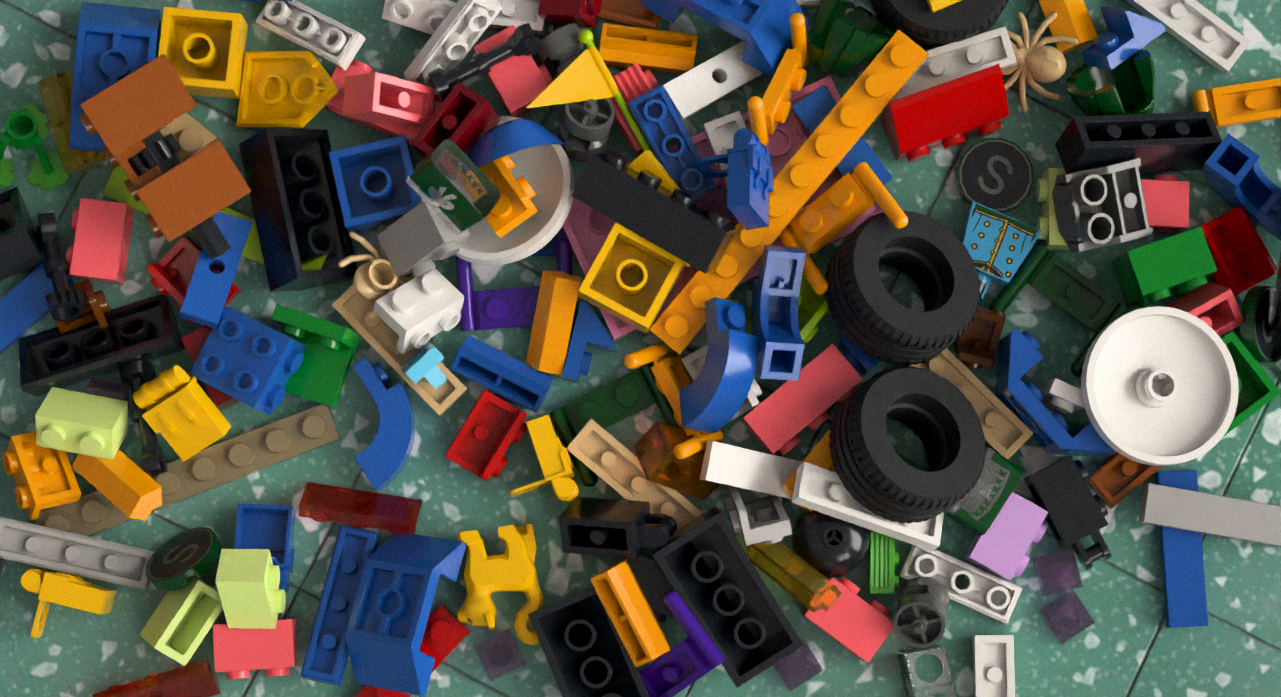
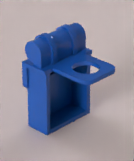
[696,128,774,230]
[234,503,295,592]

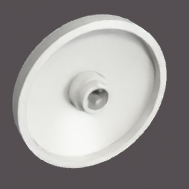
[421,116,575,265]
[1081,306,1239,466]

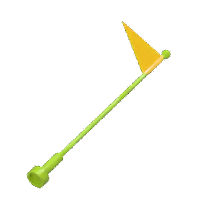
[526,29,751,334]

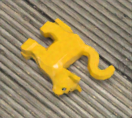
[457,524,543,645]

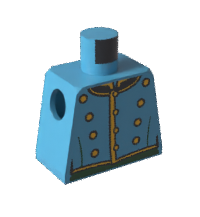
[960,202,1042,301]

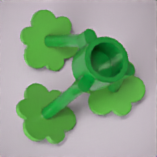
[0,103,71,191]

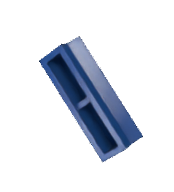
[450,335,554,413]

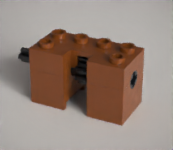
[78,54,251,260]

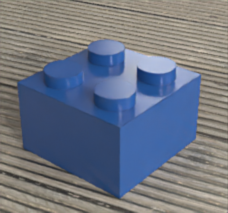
[329,135,421,233]

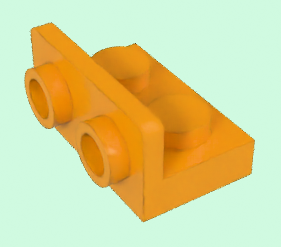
[456,155,538,238]
[2,431,81,521]

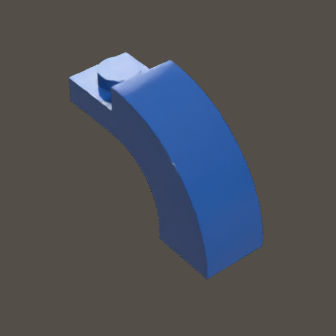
[1204,133,1281,241]
[751,245,806,381]
[679,297,759,434]
[353,358,415,492]

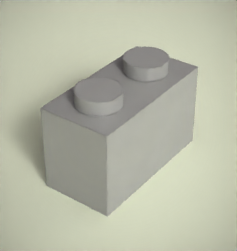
[377,195,471,277]

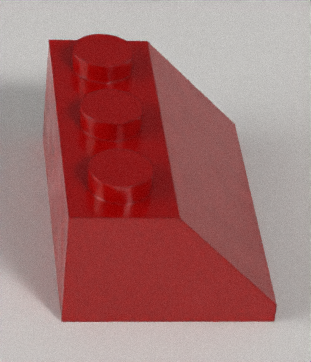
[881,64,1009,162]

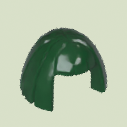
[807,0,894,78]
[1066,49,1155,116]

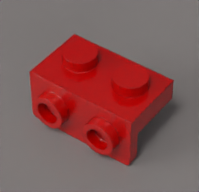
[1200,206,1278,296]
[146,236,242,323]
[444,389,527,481]

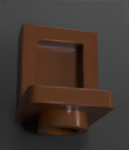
[45,278,111,334]
[955,306,1006,369]

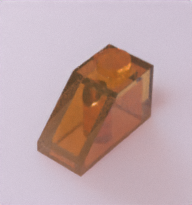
[634,421,720,500]

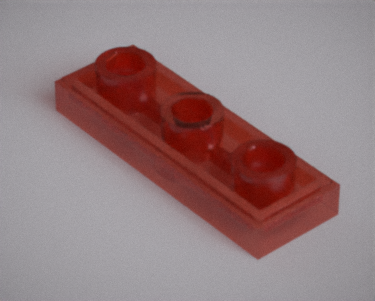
[299,482,422,534]
[92,660,220,697]

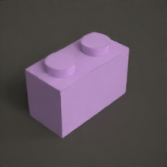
[964,490,1048,581]

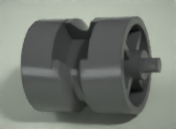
[537,23,585,81]
[557,98,615,162]
[893,577,950,648]

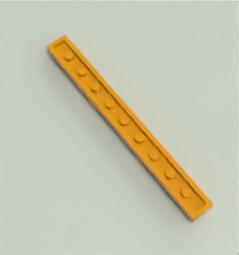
[650,29,929,355]

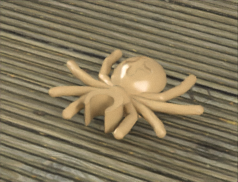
[1002,12,1078,113]
[338,225,416,318]

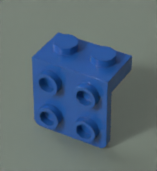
[191,307,306,415]

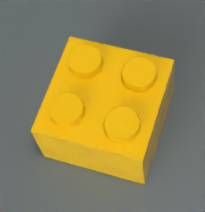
[158,7,248,99]
[578,222,685,334]

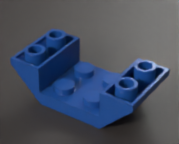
[640,0,809,78]
[69,2,160,152]
[995,328,1118,458]
[345,531,466,697]

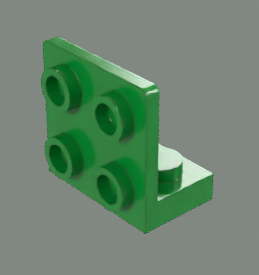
[271,304,361,408]

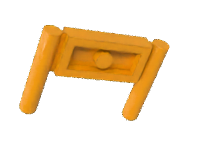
[747,13,809,147]
[1191,78,1281,128]
[778,162,908,294]
[624,342,723,459]

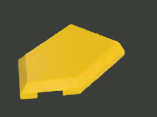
[236,51,340,128]

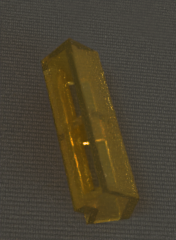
[38,70,107,173]
[746,541,842,613]

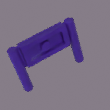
[455,238,576,331]
[639,591,726,697]

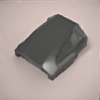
[1052,158,1154,252]

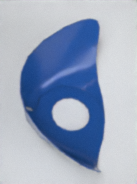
[463,118,567,176]

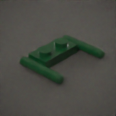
[989,243,1131,377]
[549,362,688,487]

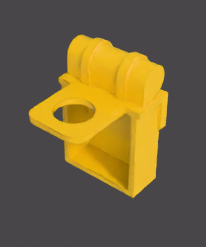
[133,365,231,462]
[509,415,579,502]
[21,568,117,638]

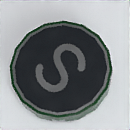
[956,138,1033,213]
[1240,286,1281,363]
[146,527,222,591]

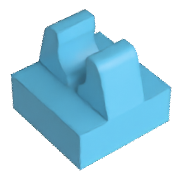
[400,342,447,389]

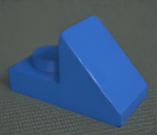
[1082,6,1166,70]
[562,301,617,383]

